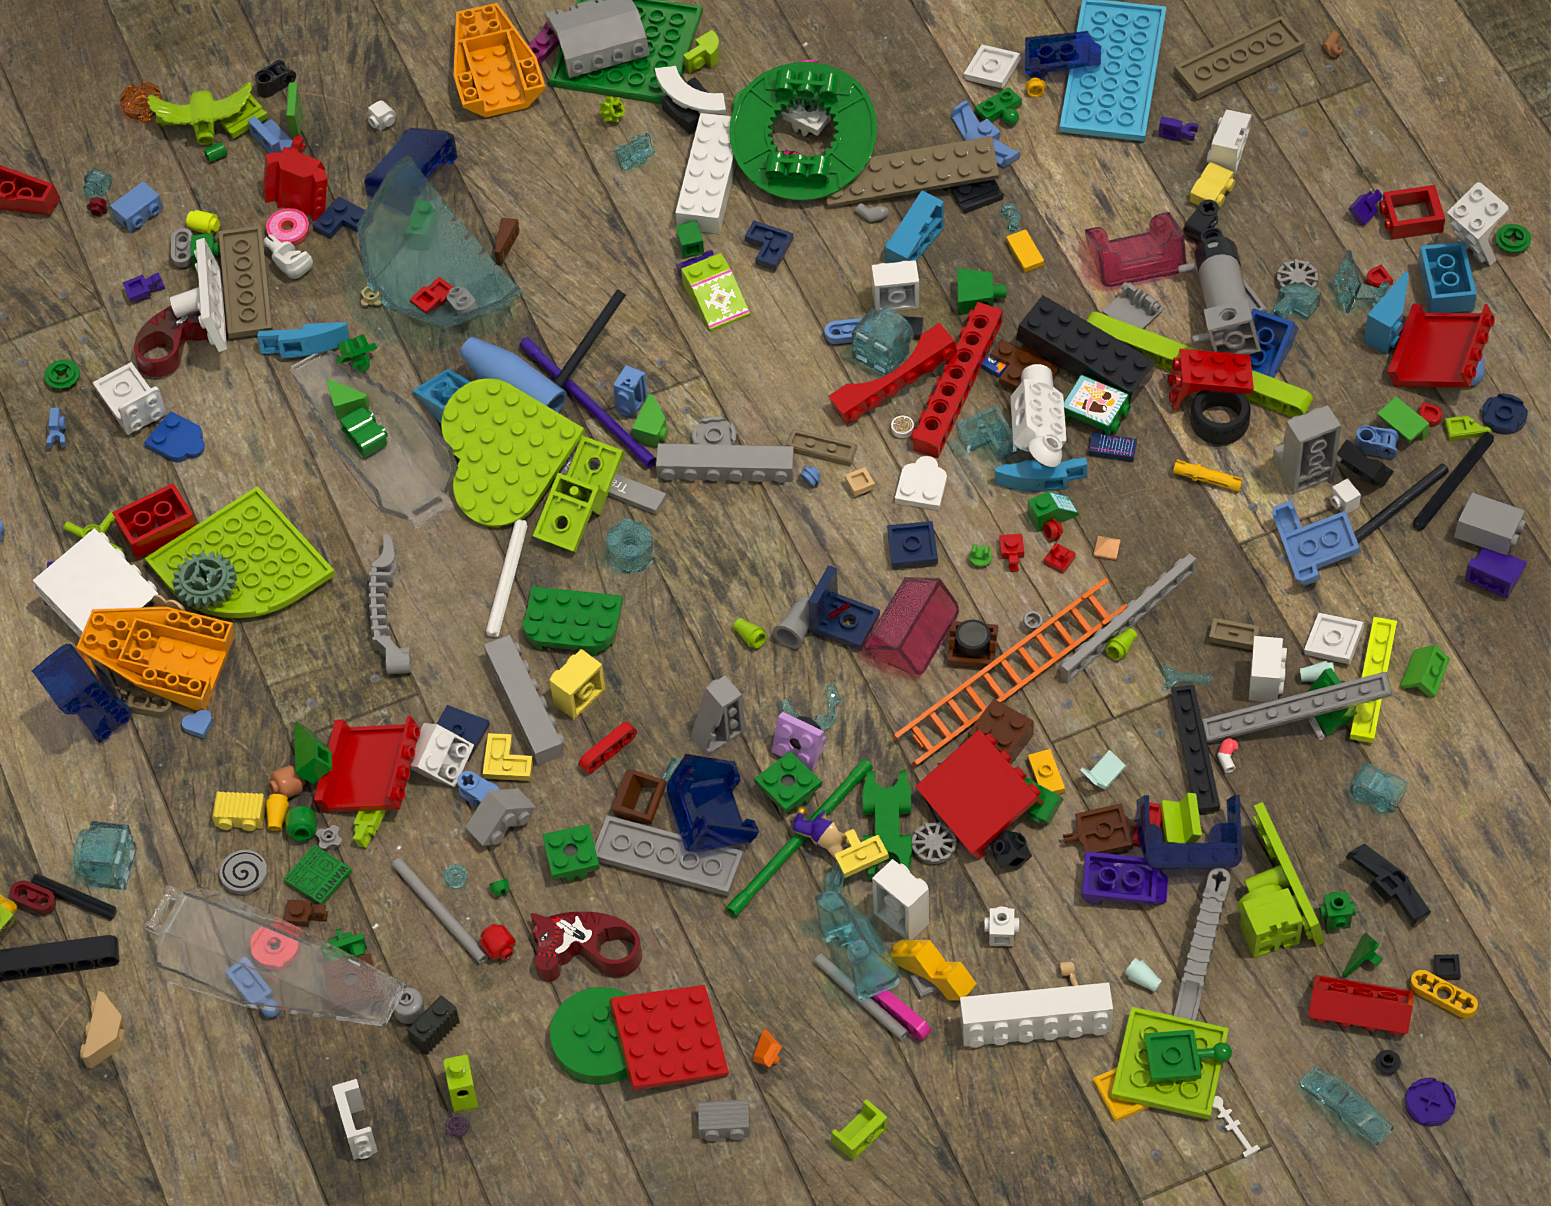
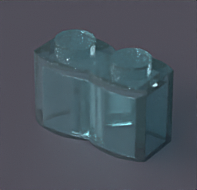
[1350,763,1407,813]

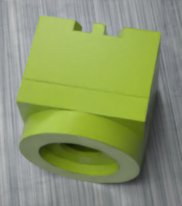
[1237,885,1303,958]

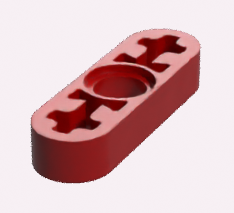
[578,721,637,774]

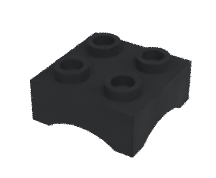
[661,77,709,134]
[1337,439,1394,486]

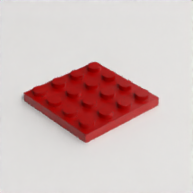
[609,985,729,1091]

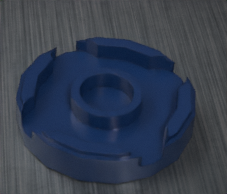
[1481,393,1528,435]

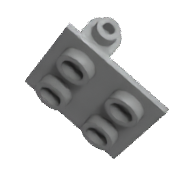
[1102,282,1165,329]

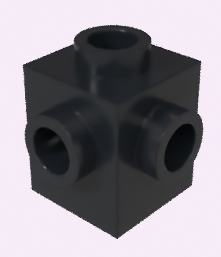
[990,830,1032,871]

